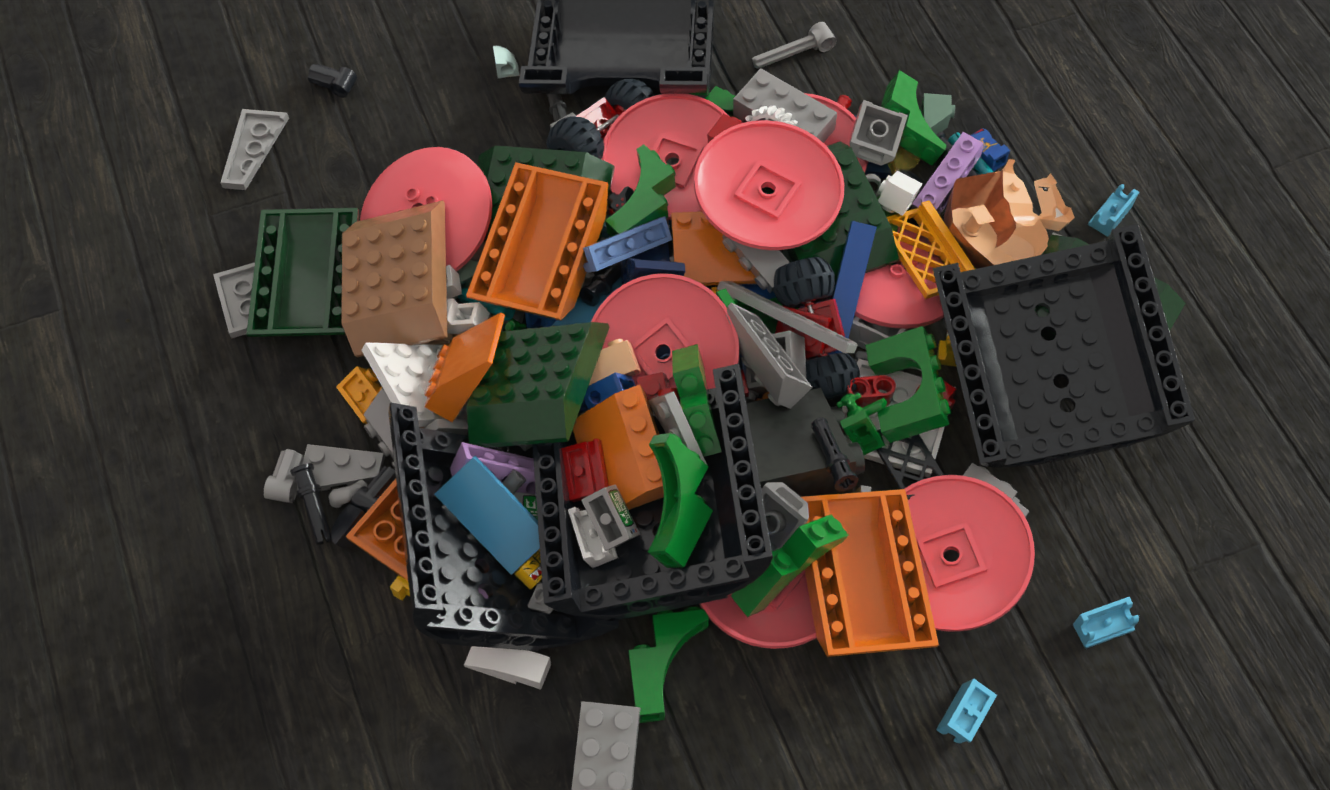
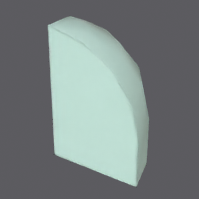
[493,46,520,78]

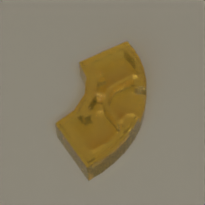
[888,146,920,175]

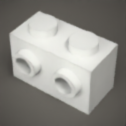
[877,171,922,216]

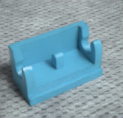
[1088,184,1139,237]
[1073,597,1139,649]
[936,679,997,743]

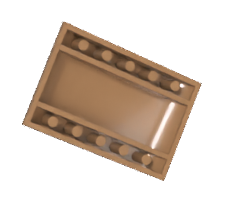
[342,200,448,357]

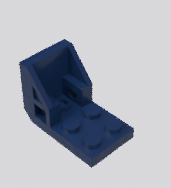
[620,242,685,285]

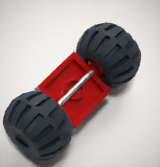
[547,79,655,159]
[773,257,860,400]

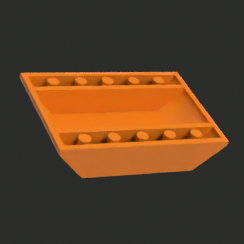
[466,162,608,321]
[801,489,939,657]

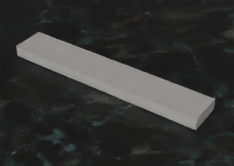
[717,281,858,353]

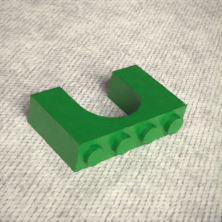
[865,326,951,443]

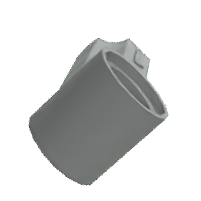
[264,449,304,503]

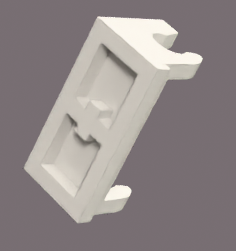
[568,507,618,568]

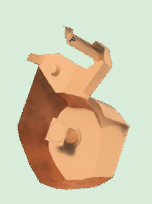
[944,159,1075,269]

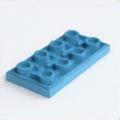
[434,456,540,575]

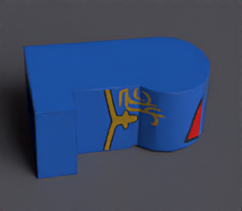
[970,128,1010,172]

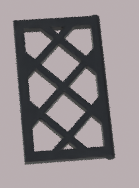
[876,429,944,500]

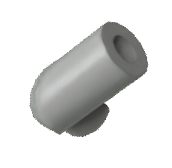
[328,480,367,508]

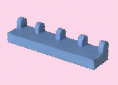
[583,216,673,273]

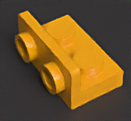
[336,366,383,424]

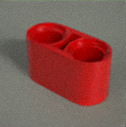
[845,375,896,407]

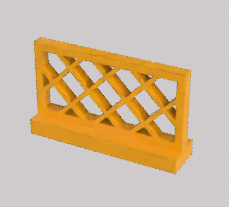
[887,200,975,299]

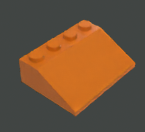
[671,211,757,286]
[424,312,505,422]
[573,384,664,510]
[346,479,408,581]

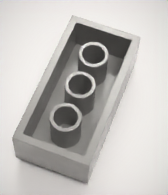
[733,68,837,143]
[572,701,641,790]

